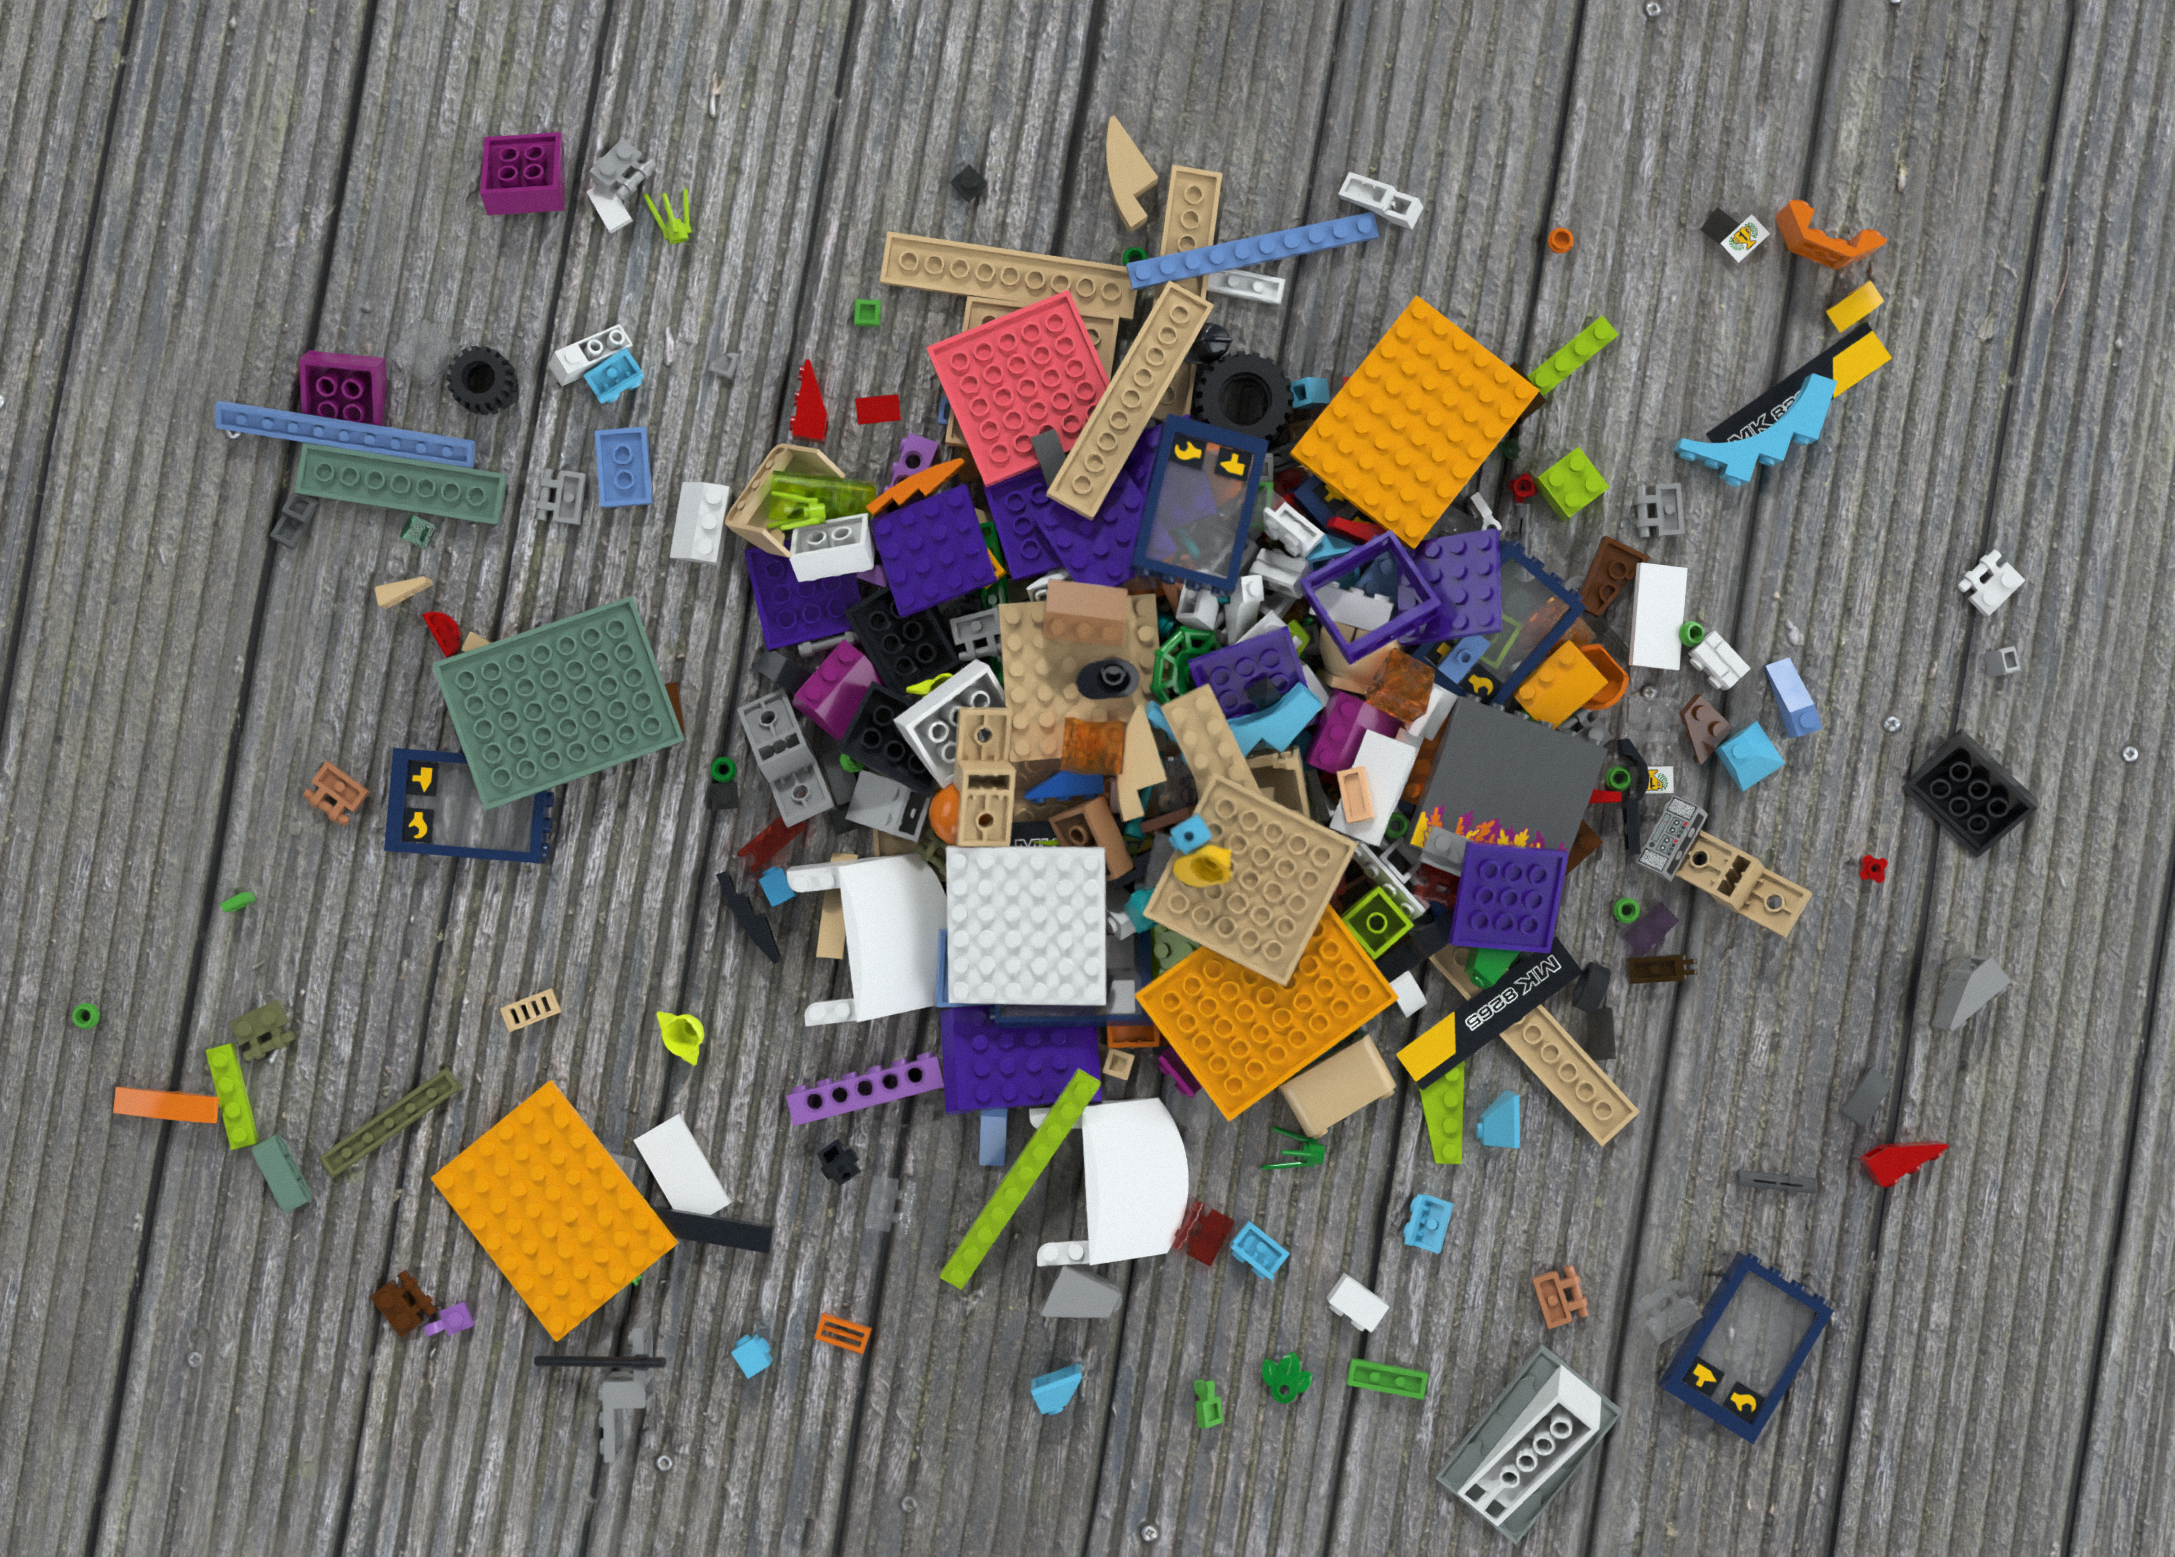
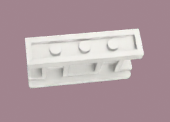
[1351,807,1459,921]

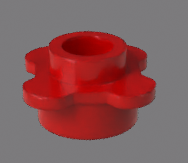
[1507,473,1538,503]
[1859,855,1888,883]

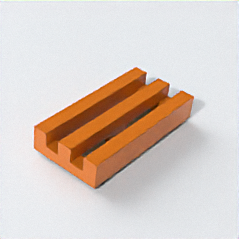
[814,1312,872,1355]

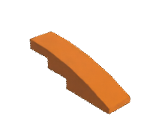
[866,458,966,518]
[1107,1020,1171,1048]
[113,1086,219,1123]

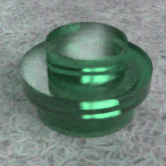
[1500,436,1522,461]

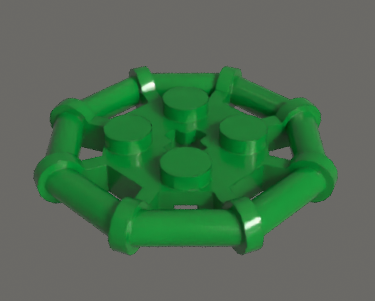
[1149,626,1222,705]

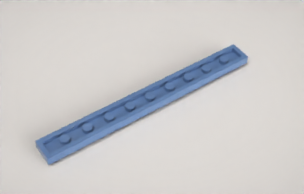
[1126,212,1379,291]
[215,401,475,468]

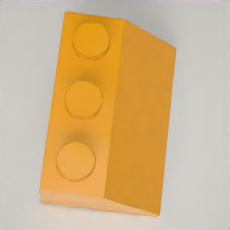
[1512,640,1609,730]

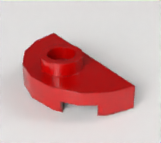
[421,611,462,658]

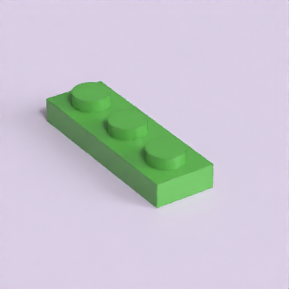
[1346,1357,1428,1400]

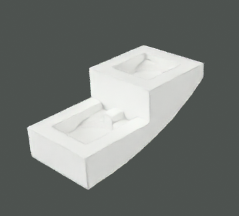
[586,184,633,233]
[1389,971,1427,1018]

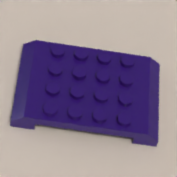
[940,1004,1102,1115]

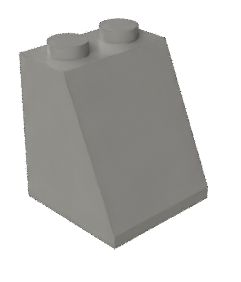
[1041,1264,1123,1318]

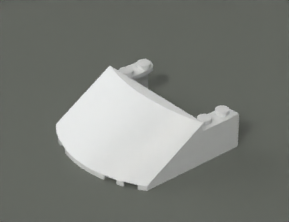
[786,852,947,1026]
[1029,1098,1188,1266]

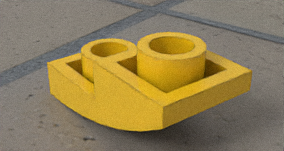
[1825,280,1884,333]

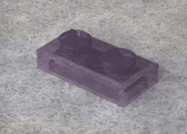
[1622,902,1679,956]

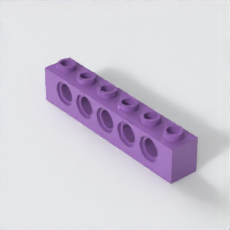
[856,432,940,588]
[786,1052,944,1126]

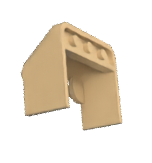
[724,443,845,558]

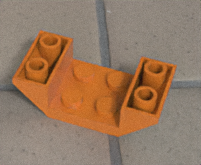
[1775,200,1887,270]

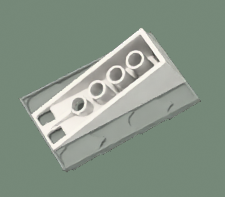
[1435,1344,1622,1545]

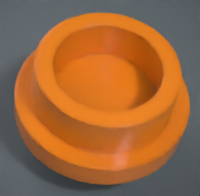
[1547,228,1574,254]

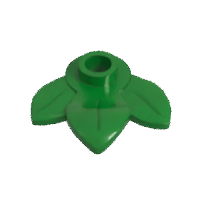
[1262,1352,1313,1404]

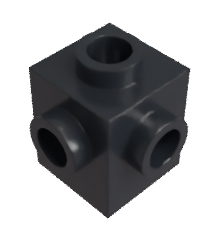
[817,1139,861,1186]

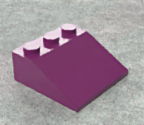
[480,132,565,215]
[299,350,387,426]
[792,639,888,742]
[1302,688,1404,776]

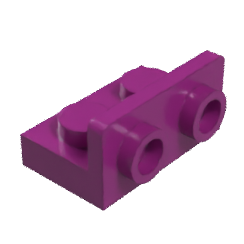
[1157,1045,1203,1099]

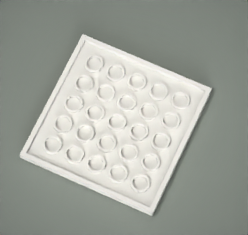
[946,846,1106,1005]

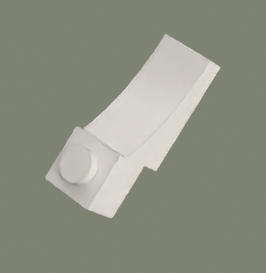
[1338,172,1423,230]
[1224,574,1264,646]

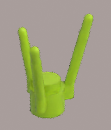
[643,188,692,244]
[766,491,826,531]

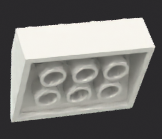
[893,659,1006,789]

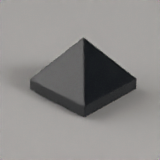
[1245,676,1282,711]

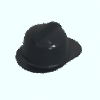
[1184,323,1233,364]
[1076,657,1140,700]

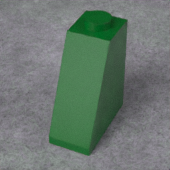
[1465,947,1520,989]

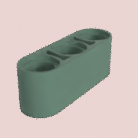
[252,1134,312,1213]

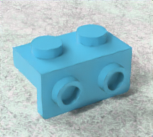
[582,347,644,404]
[1403,1194,1454,1254]
[1230,1220,1290,1281]

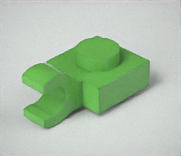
[1194,1379,1223,1429]

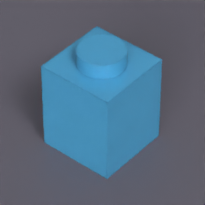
[759,866,798,907]

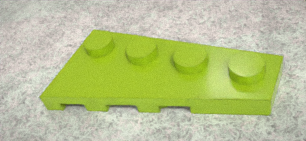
[1417,1061,1465,1164]

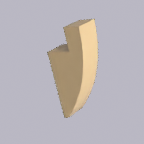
[1106,115,1158,234]
[1116,704,1167,822]
[816,852,858,959]

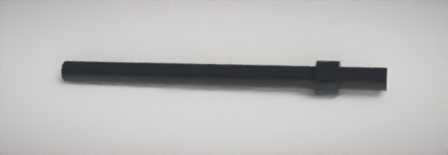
[534,1354,666,1371]

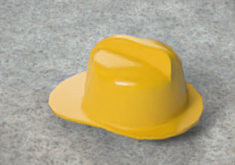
[1173,844,1232,887]

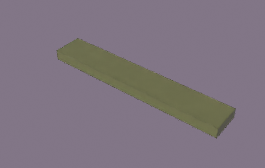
[318,1067,462,1178]

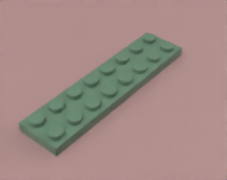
[294,442,508,526]

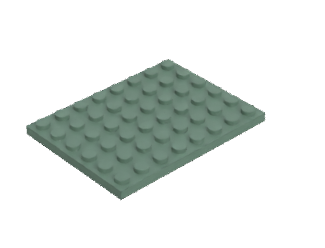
[432,596,685,811]

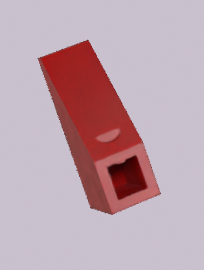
[789,359,830,444]
[1859,1141,1949,1188]

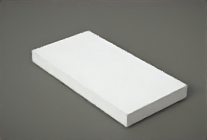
[1629,563,1687,670]
[1329,729,1417,847]
[634,1113,731,1215]

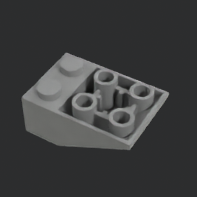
[845,770,935,842]
[1931,955,2011,1031]

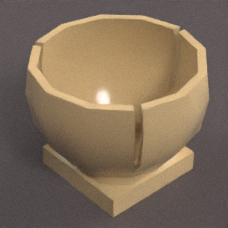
[1316,621,1402,698]

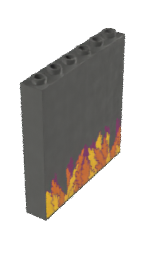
[1404,693,1608,856]

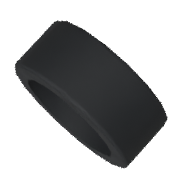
[1572,962,1611,1014]

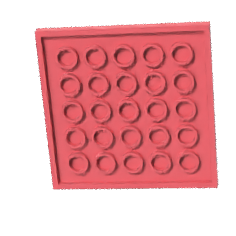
[926,290,1110,488]

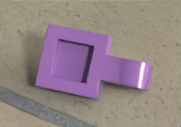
[424,1300,475,1337]

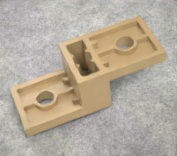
[953,707,1016,846]
[1675,830,1812,939]

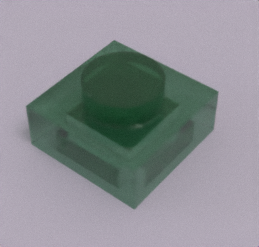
[399,514,436,549]

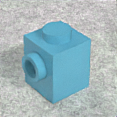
[1290,377,1330,410]
[1169,813,1212,855]
[731,1333,773,1379]

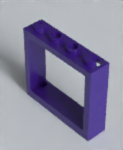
[1300,530,1441,665]

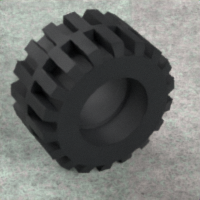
[446,346,518,415]

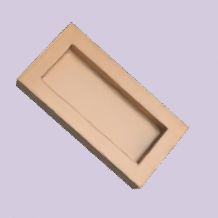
[1337,766,1375,824]

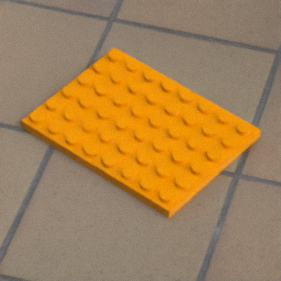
[1289,295,1540,551]
[1134,902,1399,1121]
[431,1080,678,1342]

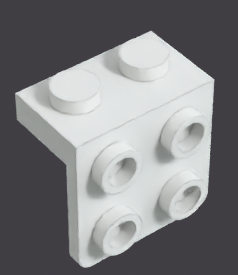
[1263,502,1324,558]

